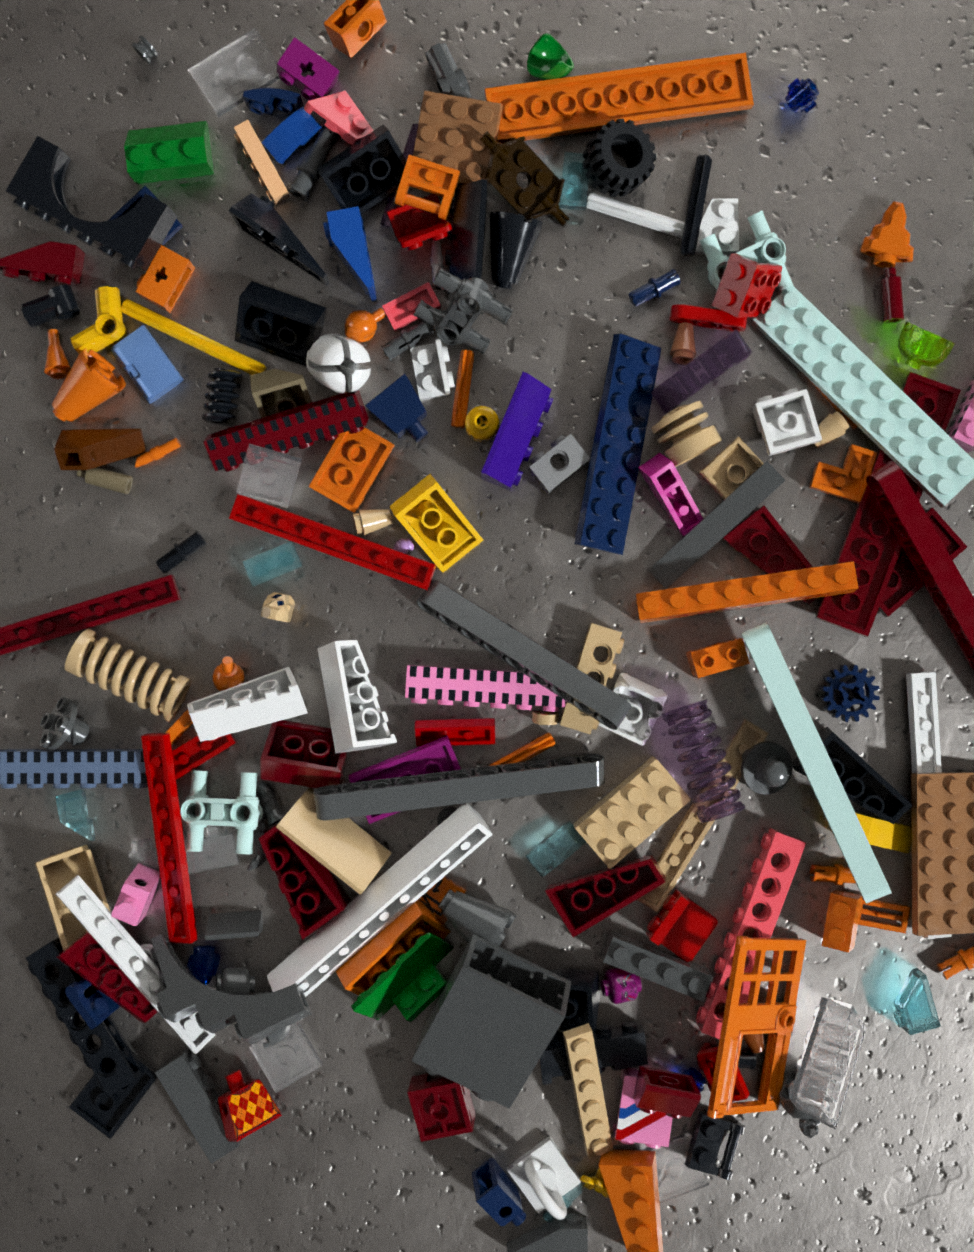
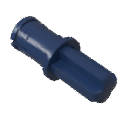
[628,269,681,306]

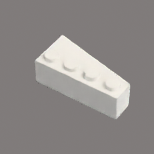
[318,640,397,753]

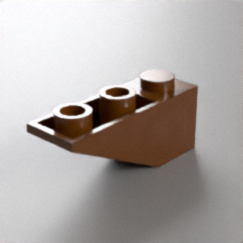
[54,428,146,470]

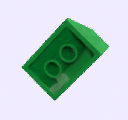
[124,121,214,184]

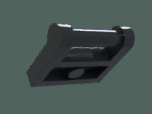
[685,1112,746,1180]

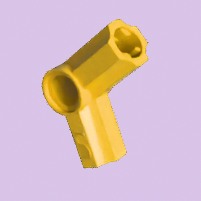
[70,286,127,354]

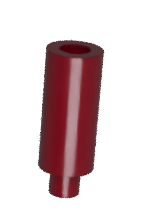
[881,267,904,323]

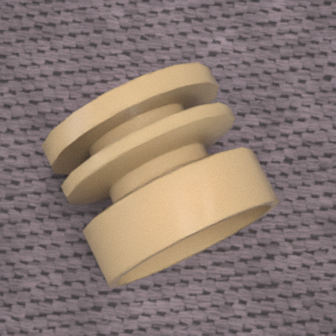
[651,400,722,467]

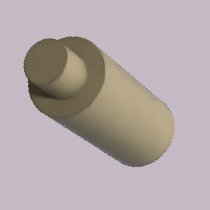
[77,467,133,495]

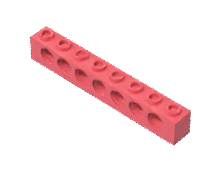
[696,828,806,1039]

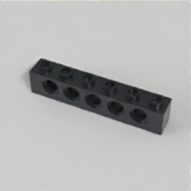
[26,938,144,1097]

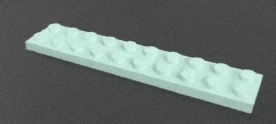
[752,286,974,508]

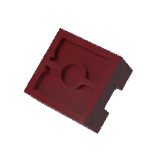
[407,1073,476,1142]

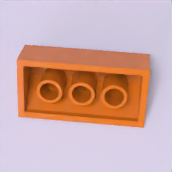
[335,899,451,996]

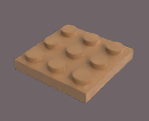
[413,90,503,189]

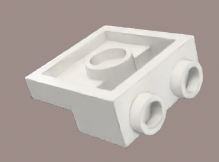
[752,388,822,456]

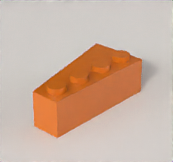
[598,1149,663,1252]

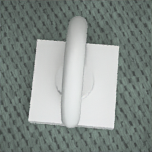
[507,1136,581,1220]

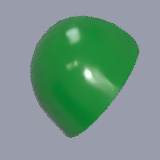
[527,33,574,80]

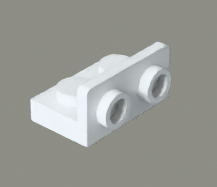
[410,339,455,401]

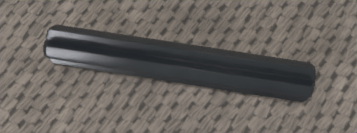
[680,154,712,257]

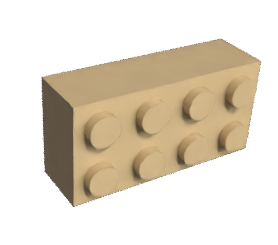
[573,756,692,869]

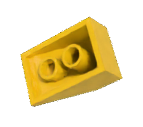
[389,474,483,573]

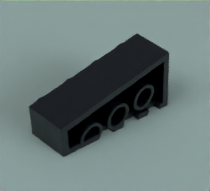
[540,1021,648,1085]

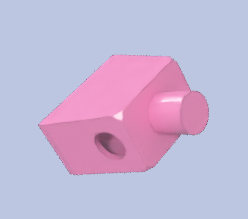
[111,863,161,926]

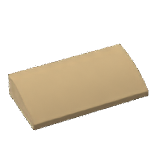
[276,787,392,895]

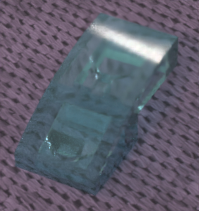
[526,821,586,877]

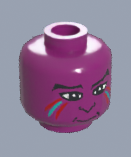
[600,967,642,1004]

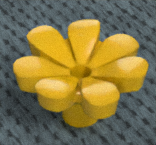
[580,1167,609,1198]

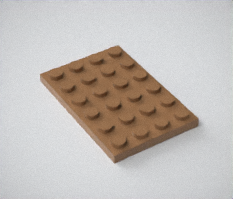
[911,772,974,936]

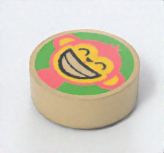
[532,710,559,725]

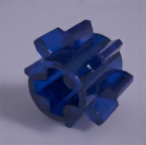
[785,78,819,113]

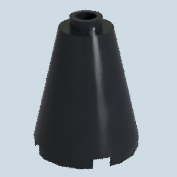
[490,211,543,289]

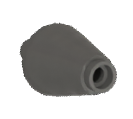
[438,889,516,946]

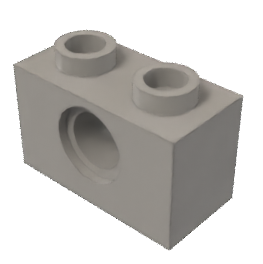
[528,434,590,495]

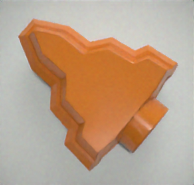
[860,201,914,268]

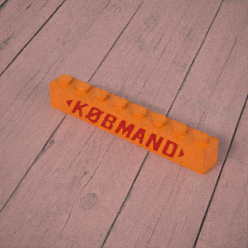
[636,561,858,623]

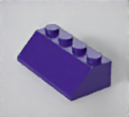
[481,372,554,491]

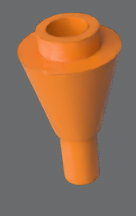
[44,329,71,379]

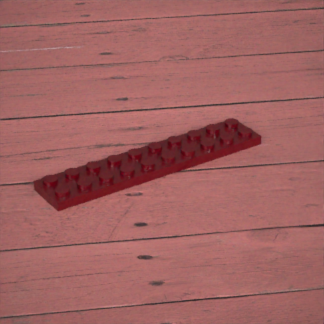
[815,372,961,637]

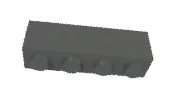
[600,930,713,1002]
[155,1047,242,1164]

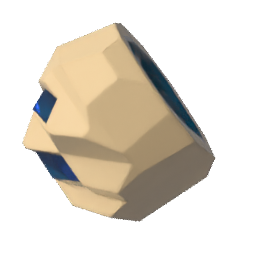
[261,592,295,622]

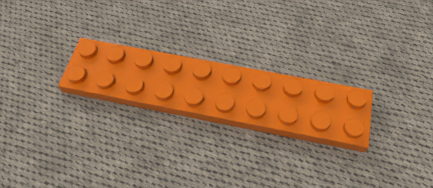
[485,52,754,144]

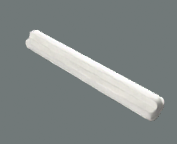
[586,193,685,238]

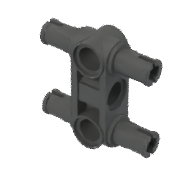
[413,268,513,354]

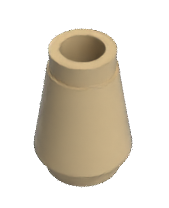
[813,411,849,449]
[352,509,393,536]

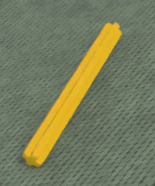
[121,299,267,375]

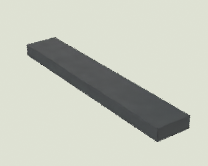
[648,461,786,589]

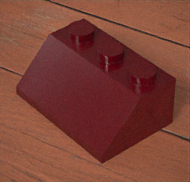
[260,720,348,789]

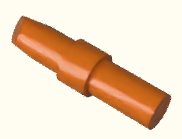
[135,438,181,468]

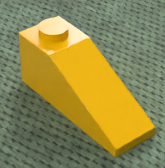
[831,811,912,853]

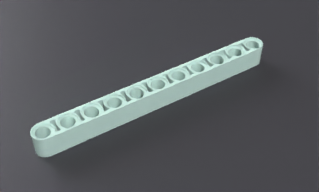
[741,622,892,904]

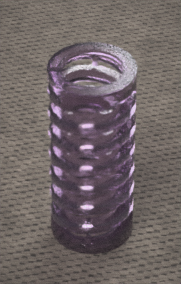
[661,699,746,823]

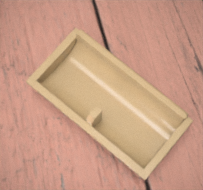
[34,844,111,951]

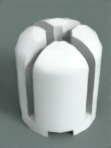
[306,334,371,393]

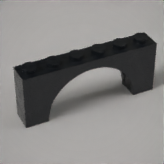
[6,136,178,272]

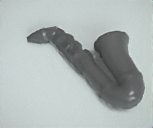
[247,781,287,871]

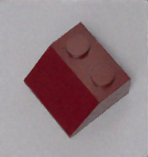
[633,1066,701,1119]

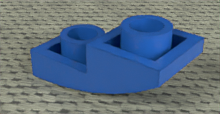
[262,106,322,164]

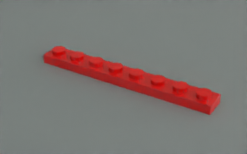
[229,494,437,591]
[141,733,198,944]

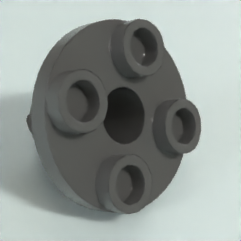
[39,697,89,750]
[741,741,793,795]

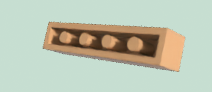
[234,120,290,205]

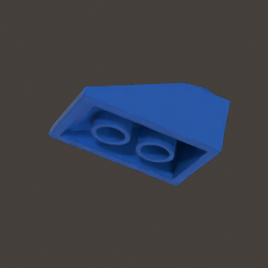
[323,206,377,302]

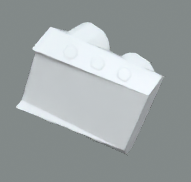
[599,673,668,746]

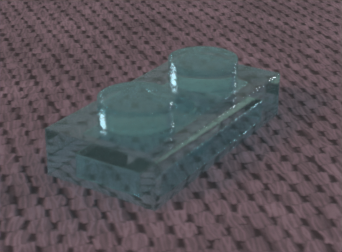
[559,152,589,210]
[243,541,303,586]

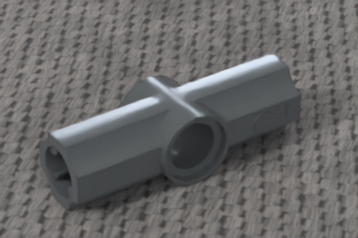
[426,43,473,99]

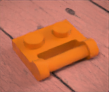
[395,155,460,220]

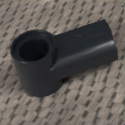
[21,285,80,328]

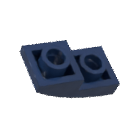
[243,88,304,116]

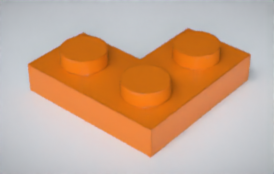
[808,444,878,504]

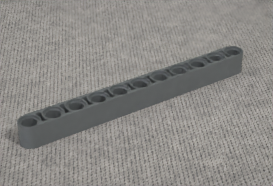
[313,754,605,820]

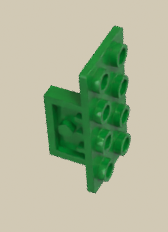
[351,932,454,1022]

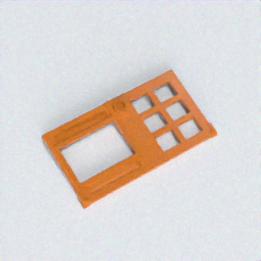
[707,936,806,1118]

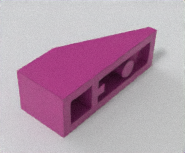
[638,453,703,537]

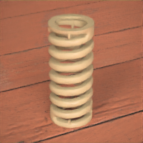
[65,629,192,722]

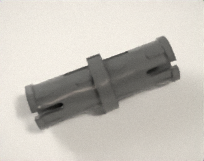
[381,320,434,361]

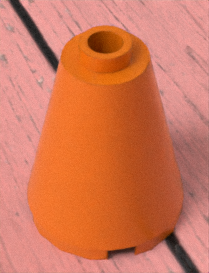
[52,348,126,422]

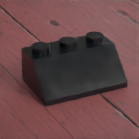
[317,124,407,214]
[234,281,326,367]

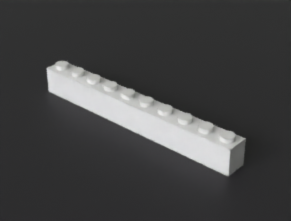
[267,803,493,997]

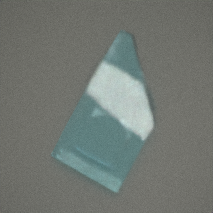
[56,789,95,841]

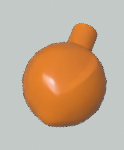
[345,308,386,343]
[212,656,245,691]

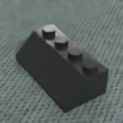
[443,179,487,301]

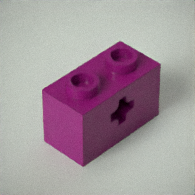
[276,37,340,101]

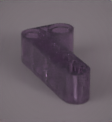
[651,329,754,414]

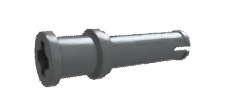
[287,120,337,201]

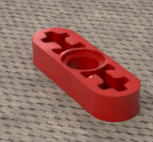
[669,304,747,332]

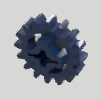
[820,665,880,722]

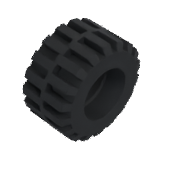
[582,119,656,197]

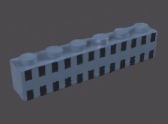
[0,749,148,789]

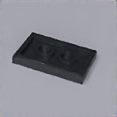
[69,1050,158,1139]

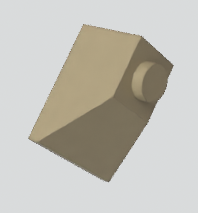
[250,369,312,418]

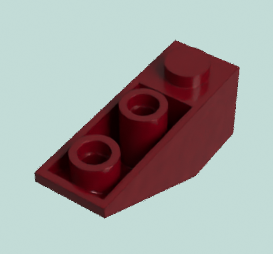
[0,241,85,286]

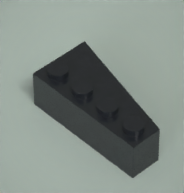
[792,727,913,824]

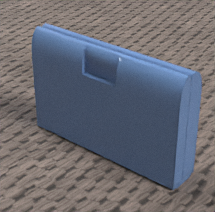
[111,325,184,404]

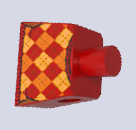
[218,1069,282,1142]

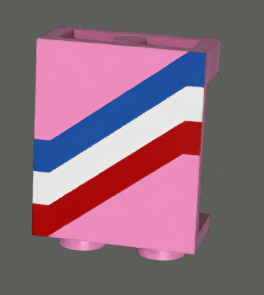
[613,1068,673,1149]

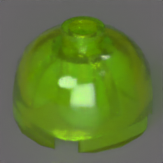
[898,321,955,370]

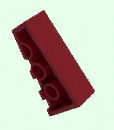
[258,822,351,940]
[545,854,666,937]

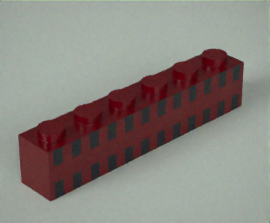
[203,390,369,472]

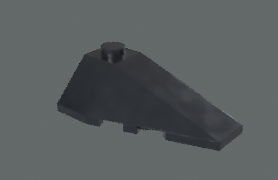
[229,193,329,286]
[548,968,600,1036]

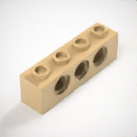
[558,623,624,734]

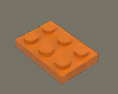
[309,427,395,513]

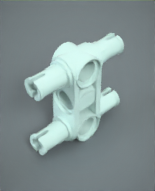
[700,210,793,292]
[180,770,263,854]

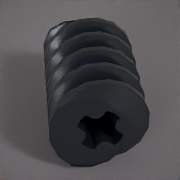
[202,368,243,426]

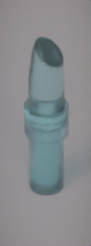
[542,1182,582,1223]

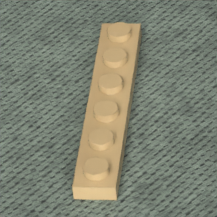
[563,1023,613,1159]

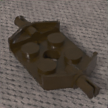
[479,131,569,226]

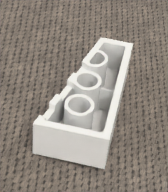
[187,667,308,742]

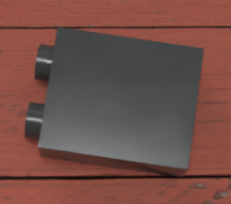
[412,934,571,1109]

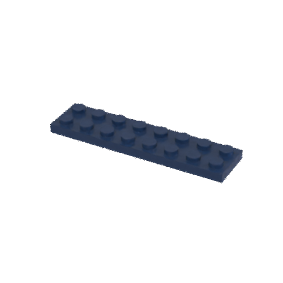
[574,333,662,555]

